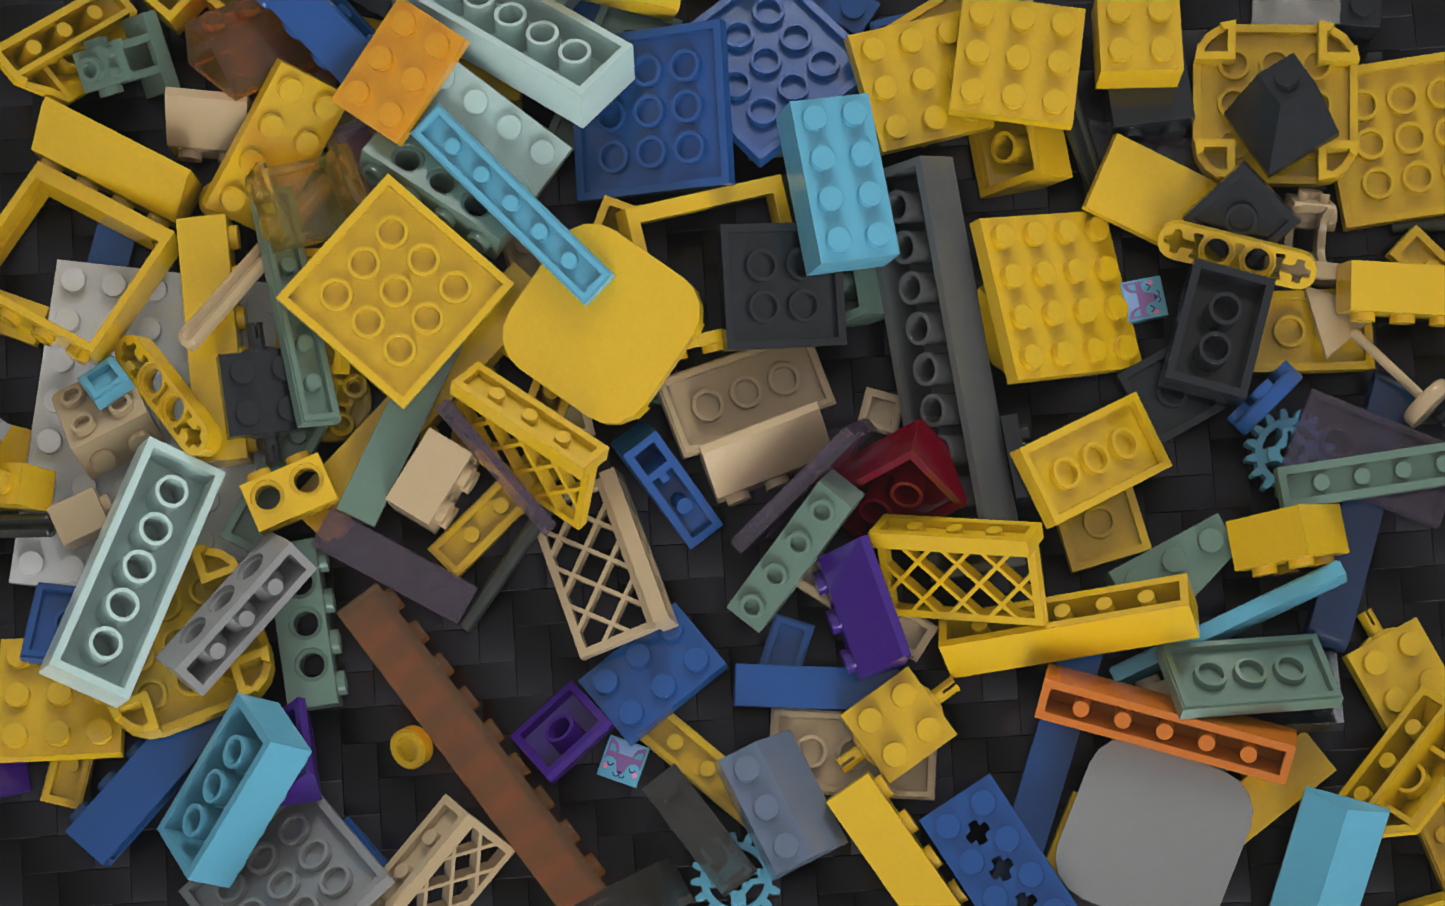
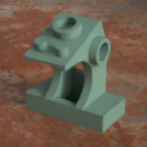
[72,10,180,99]

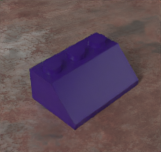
[811,534,911,682]

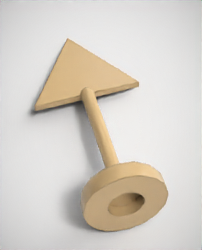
[1303,287,1445,429]

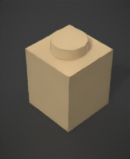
[46,487,113,551]

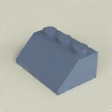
[715,730,848,881]

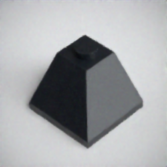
[1224,53,1339,178]

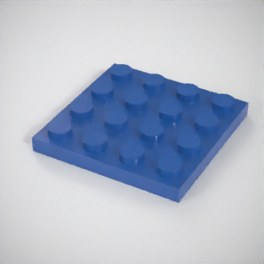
[691,0,858,168]
[573,19,735,203]

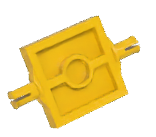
[1342,608,1445,731]
[835,666,960,784]

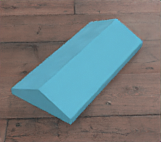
[1269,786,1390,906]

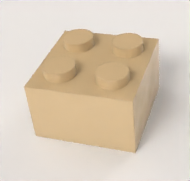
[385,427,480,535]

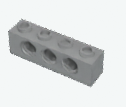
[155,531,317,697]

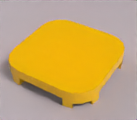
[1191,20,1360,188]
[503,224,705,425]
[106,544,275,740]

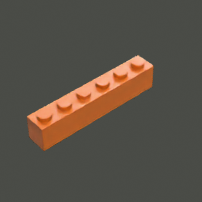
[1034,663,1297,785]

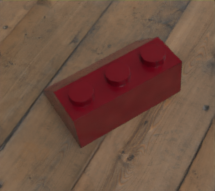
[825,418,967,553]

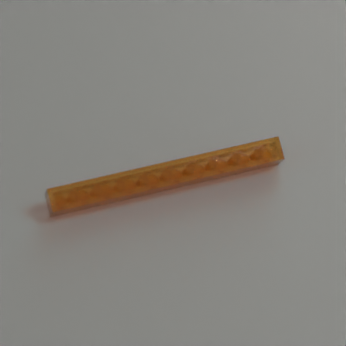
[336,582,632,906]

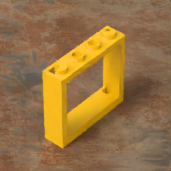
[0,161,179,365]
[615,174,792,360]

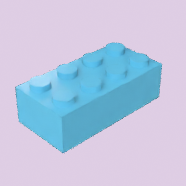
[776,93,900,276]
[157,693,312,888]

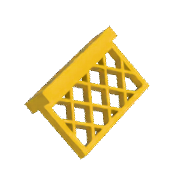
[449,361,609,530]
[868,514,1049,626]

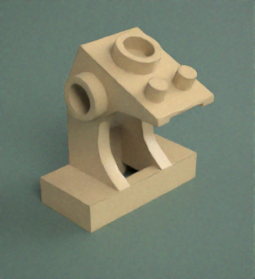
[1258,188,1339,289]

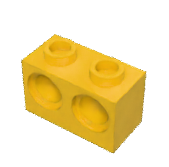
[239,450,339,536]

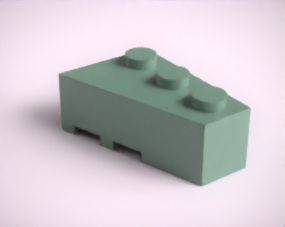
[1102,513,1232,650]

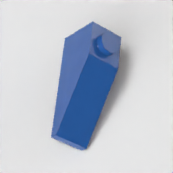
[610,419,724,549]

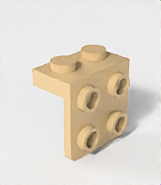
[52,381,166,480]

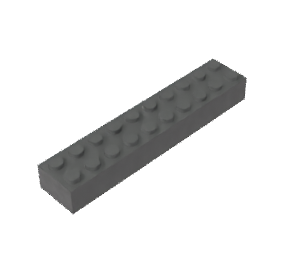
[876,156,1026,582]

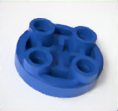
[1227,360,1303,435]

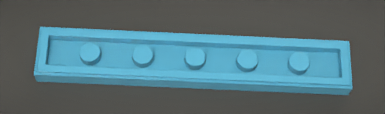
[410,103,616,306]
[1109,560,1347,685]

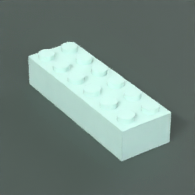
[392,0,635,128]
[38,436,226,708]

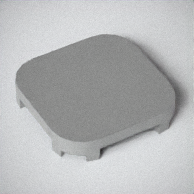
[1055,739,1253,906]

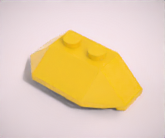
[0,0,137,106]
[1338,684,1445,838]

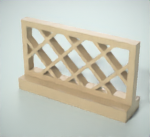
[527,467,679,661]
[370,794,516,906]

